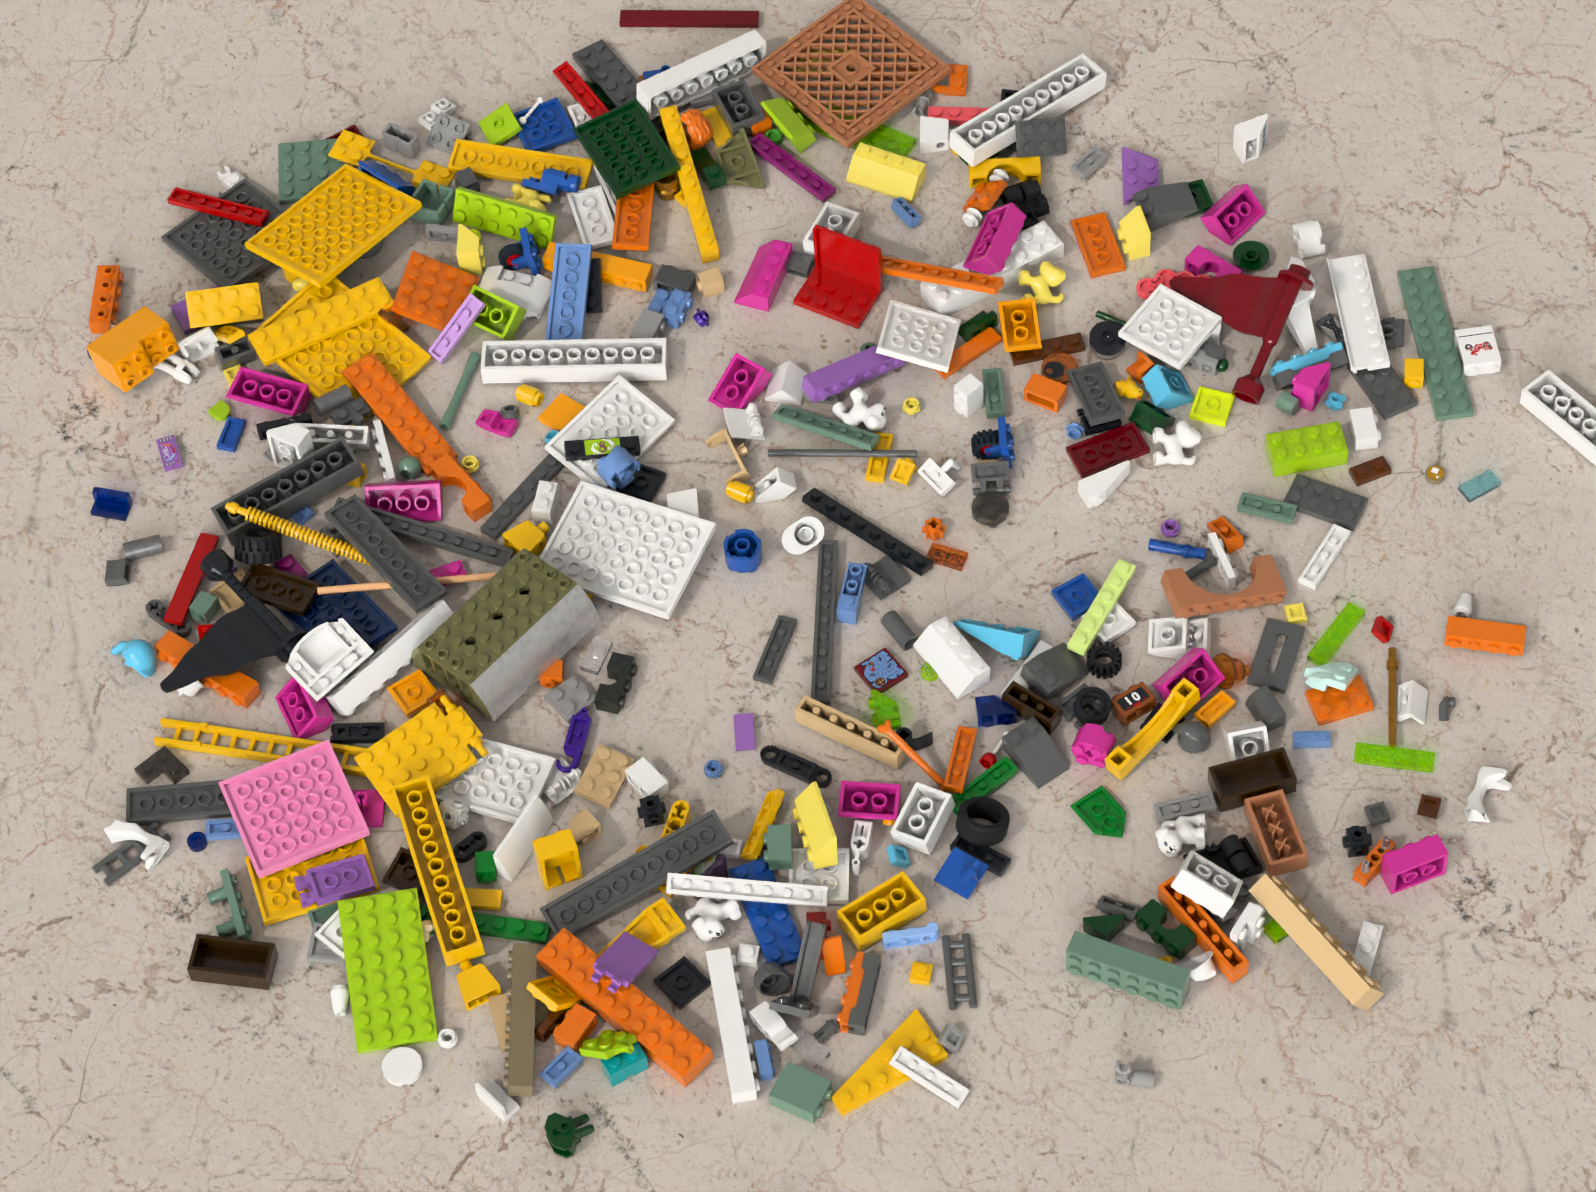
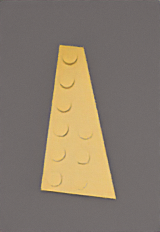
[831,1008,948,1116]

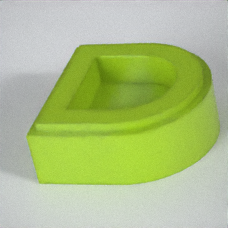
[208,400,231,421]

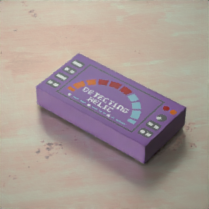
[156,435,183,472]

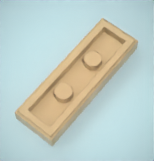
[488,993,510,1053]

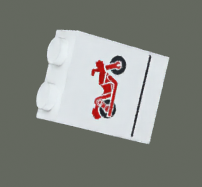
[1454,325,1501,376]

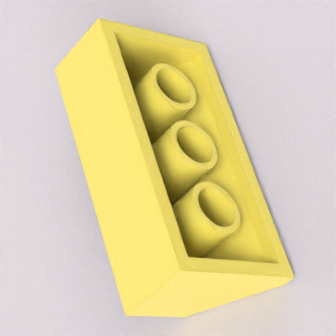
[846,142,926,203]
[792,781,838,869]

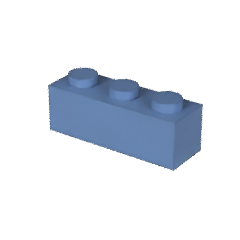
[891,197,921,228]
[1292,731,1331,748]
[754,1039,775,1081]

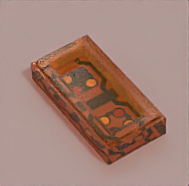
[926,542,968,571]

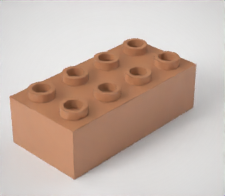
[1244,789,1309,876]

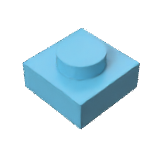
[886,844,911,869]

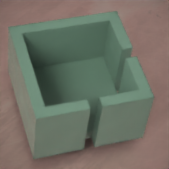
[409,179,455,225]

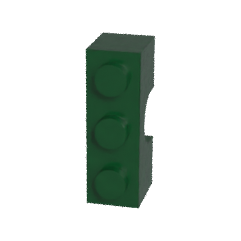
[1135,898,1197,961]

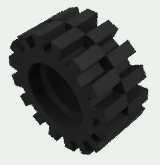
[1087,642,1122,679]

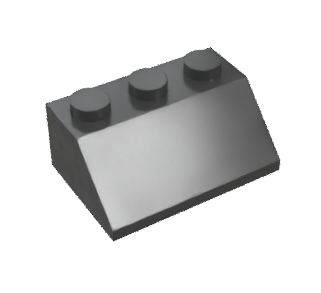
[712,79,765,137]

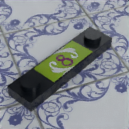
[564,436,641,461]

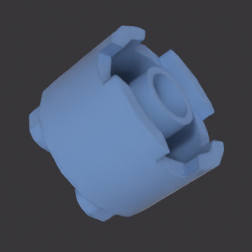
[597,445,640,490]

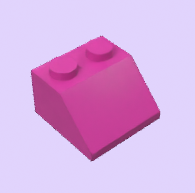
[1291,362,1331,412]

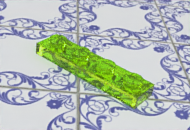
[1307,602,1365,665]
[1353,742,1435,773]

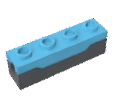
[1269,341,1349,391]

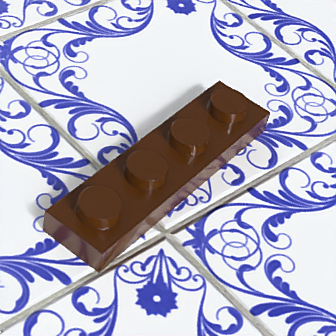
[1009,332,1085,366]

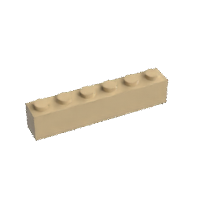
[794,695,907,770]

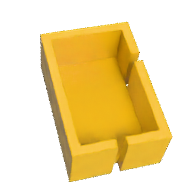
[532,828,583,891]

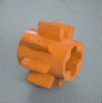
[922,517,946,541]

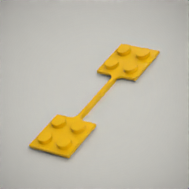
[328,129,454,198]

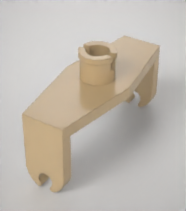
[705,428,751,486]

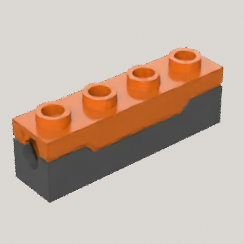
[837,951,881,1036]

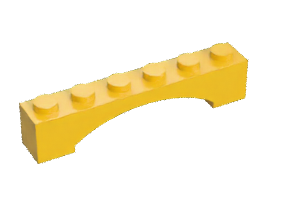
[1104,678,1200,781]

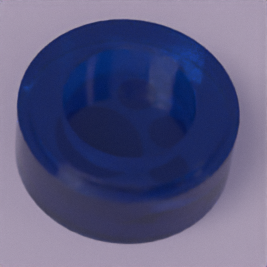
[187,832,208,852]

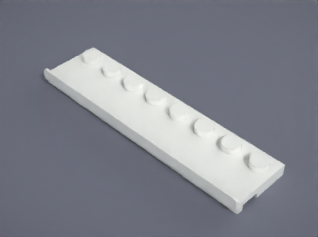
[1326,254,1390,373]

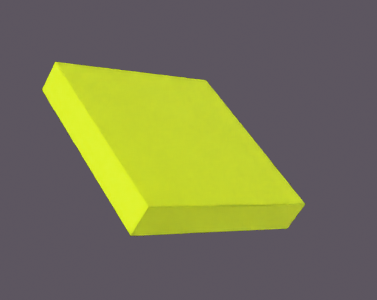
[1189,386,1235,427]

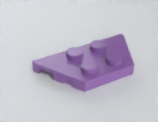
[1122,147,1159,206]

